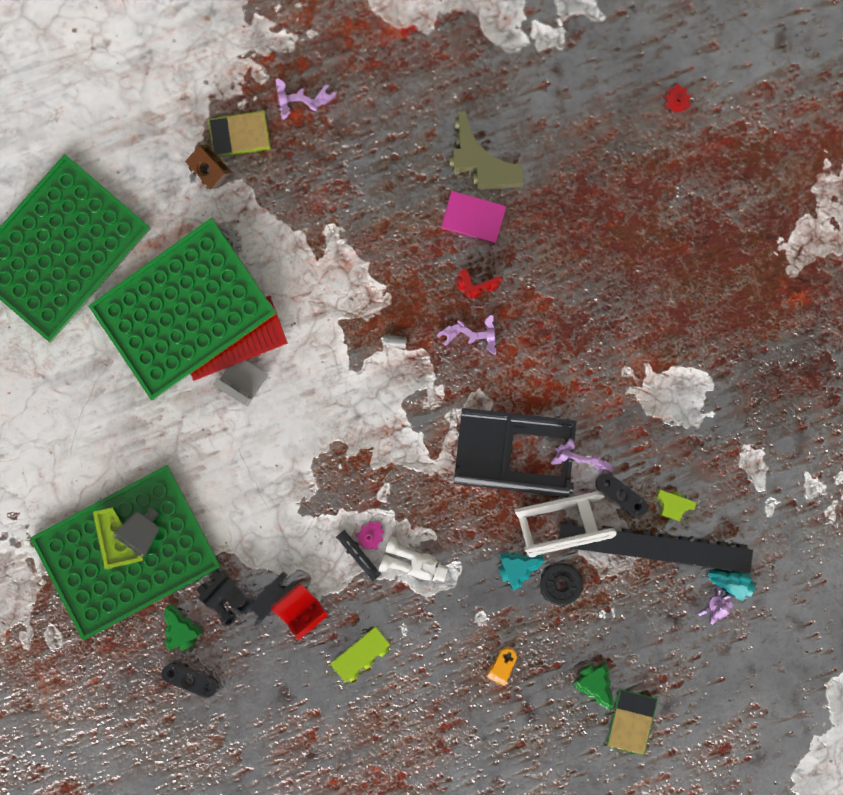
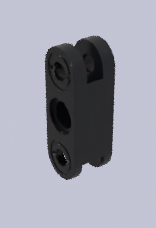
[595,474,648,516]
[244,571,297,626]
[161,662,220,698]

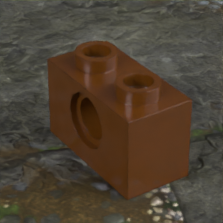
[185,145,232,189]

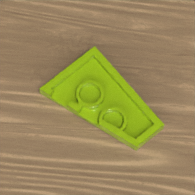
[93,508,144,569]

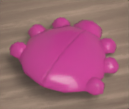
[356,521,385,550]

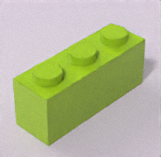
[330,626,391,682]

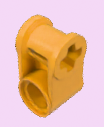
[487,646,517,686]

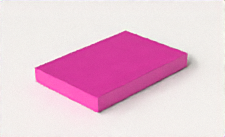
[441,191,506,244]

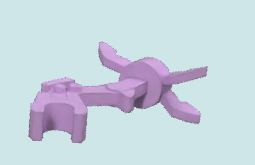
[276,78,336,120]
[437,315,496,355]
[551,439,614,474]
[698,586,734,625]

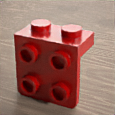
[456,269,503,299]
[271,584,329,640]

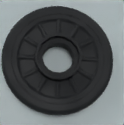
[540,563,583,606]

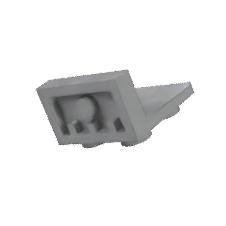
[213,361,268,407]

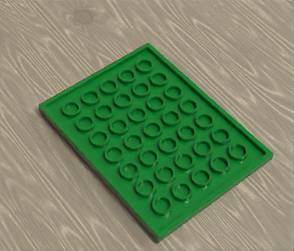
[0,154,151,343]
[88,218,277,400]
[30,465,221,641]

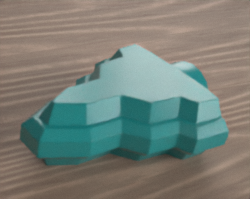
[498,552,545,591]
[708,568,757,601]

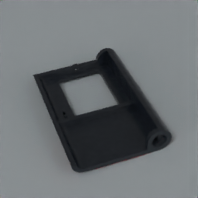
[454,408,577,497]

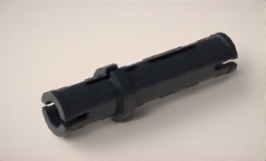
[336,530,381,582]

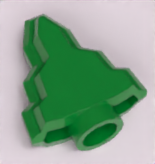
[165,604,203,651]
[573,663,614,710]

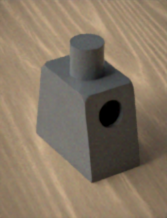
[112,508,159,558]

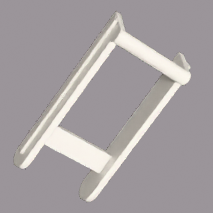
[514,491,617,557]

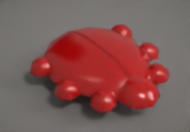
[665,84,691,112]

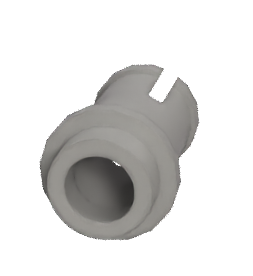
[383,333,407,349]

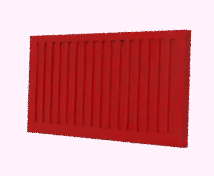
[191,295,288,381]

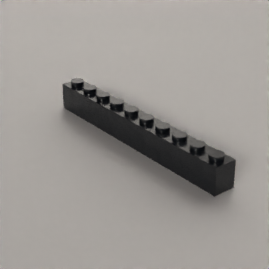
[557,520,753,573]

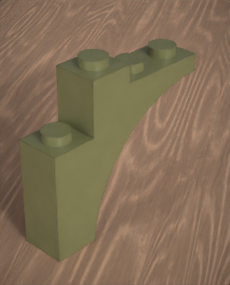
[449,111,524,190]

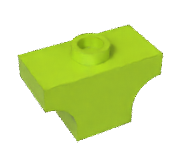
[655,490,697,521]

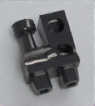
[197,570,254,626]

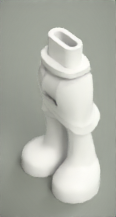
[378,536,449,582]

